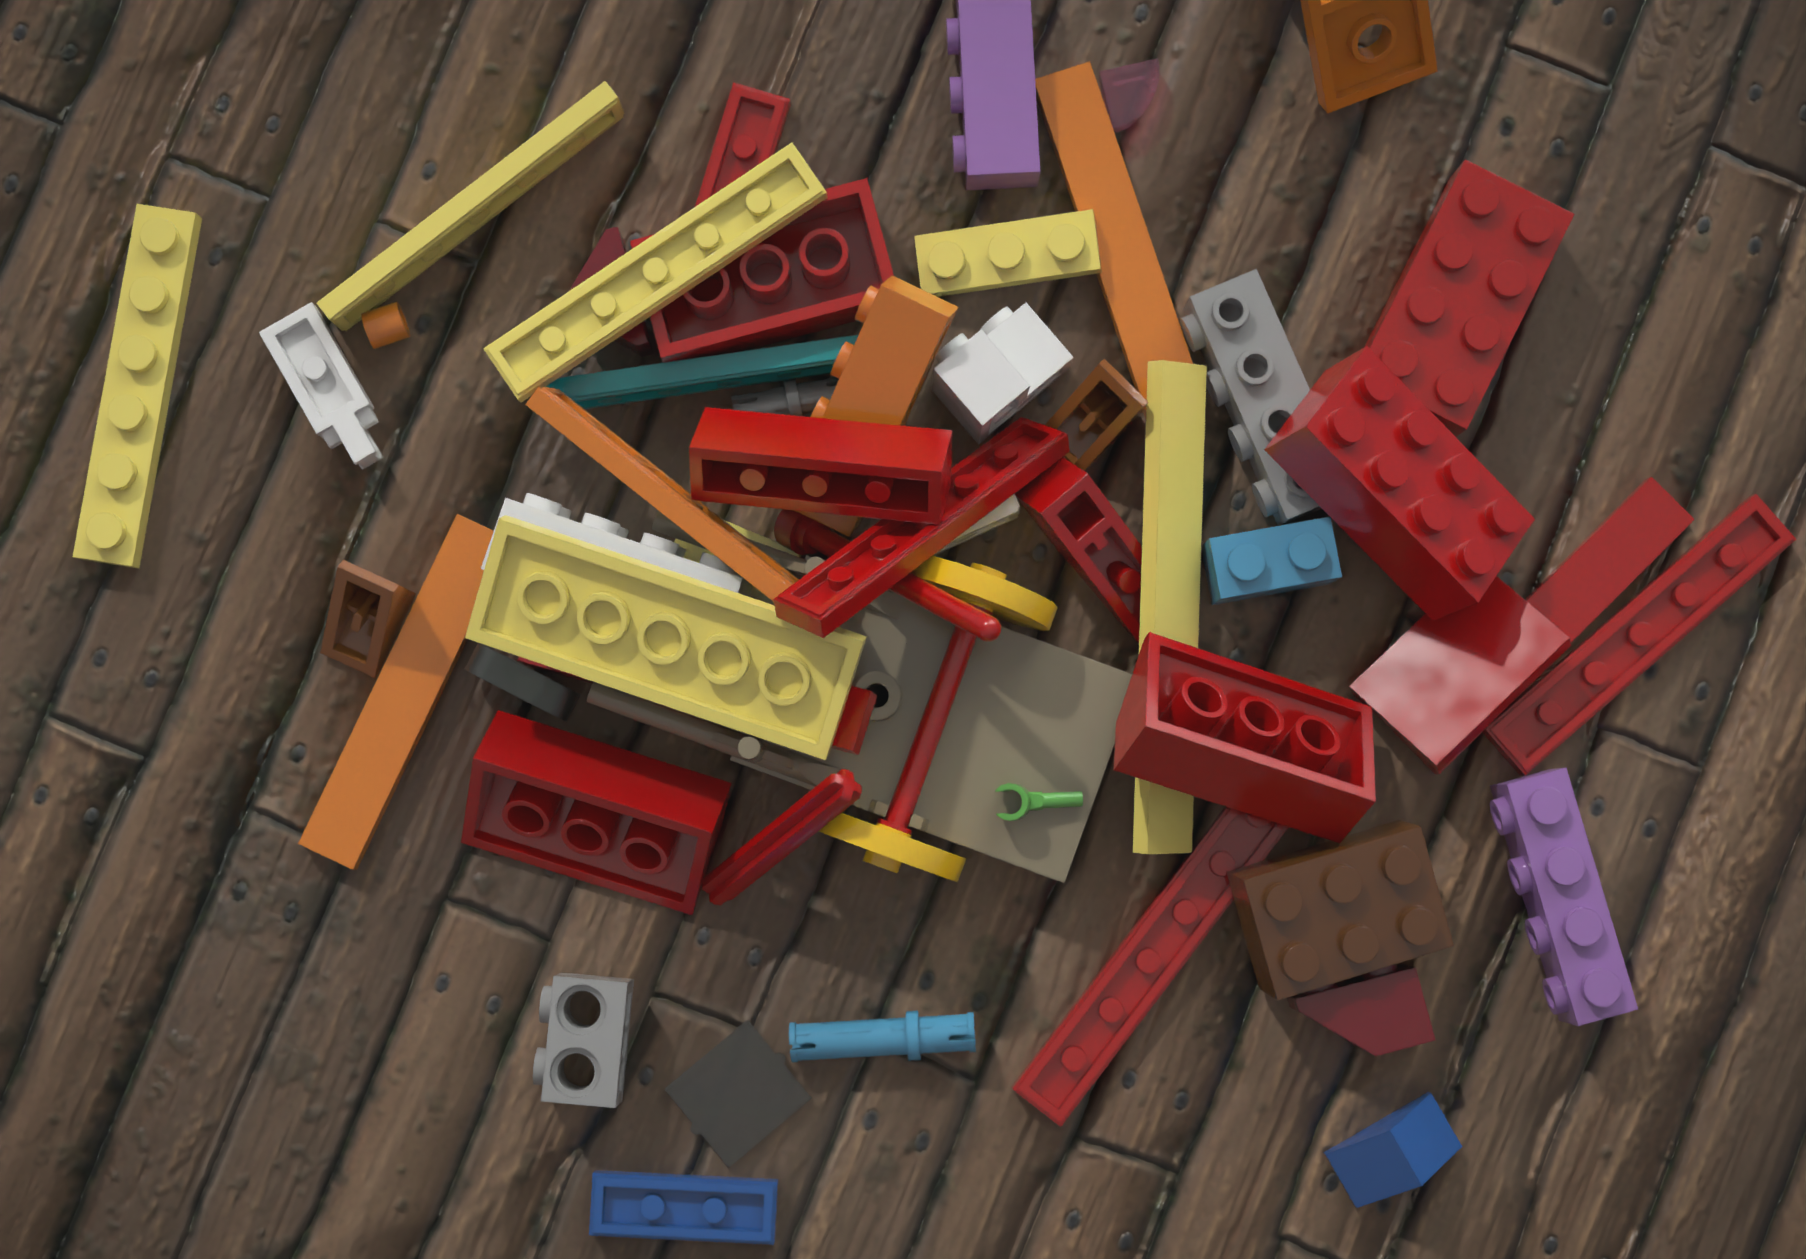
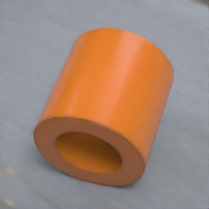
[361,301,411,349]

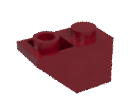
[1287,964,1436,1056]

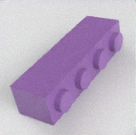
[946,0,1040,190]

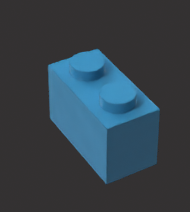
[1201,517,1342,605]

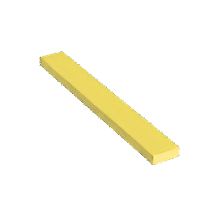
[1133,360,1207,854]

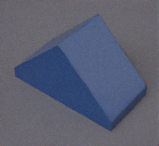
[1323,1092,1462,1208]

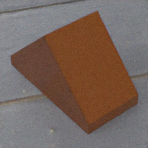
[1045,359,1148,471]
[320,560,416,678]

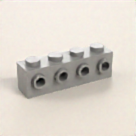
[1180,269,1322,526]

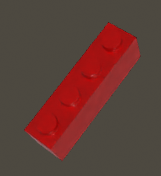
[689,407,952,525]

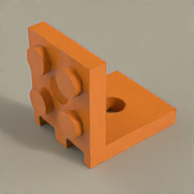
[1300,0,1438,114]

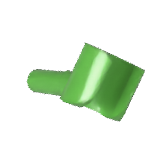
[995,783,1083,821]

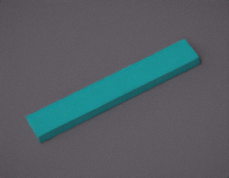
[546,335,858,409]

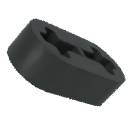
[464,643,581,722]

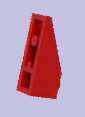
[1015,457,1142,643]

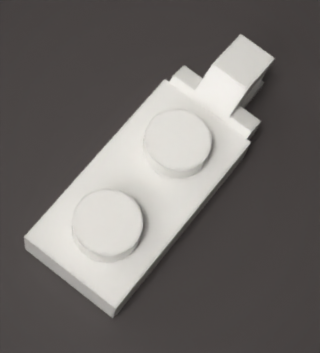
[259,302,383,470]

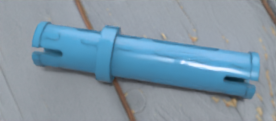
[789,1011,976,1063]

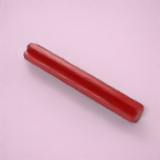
[702,769,862,906]

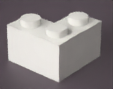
[932,302,1074,444]

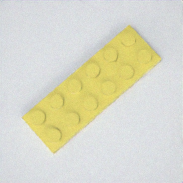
[465,515,867,760]

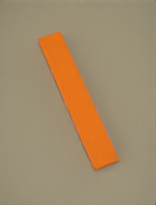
[1035,61,1193,419]
[525,387,799,602]
[298,514,494,870]

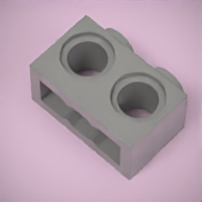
[533,973,634,1108]

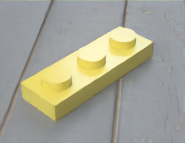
[914,209,1102,297]

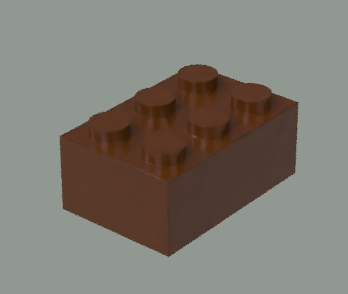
[1227,820,1454,1001]

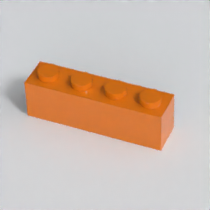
[794,275,959,537]

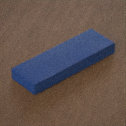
[589,1170,778,1245]

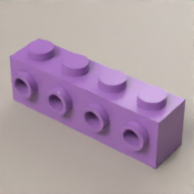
[1490,768,1638,1026]

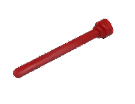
[774,509,1002,642]

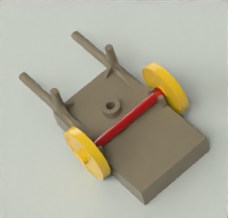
[587,511,1132,883]

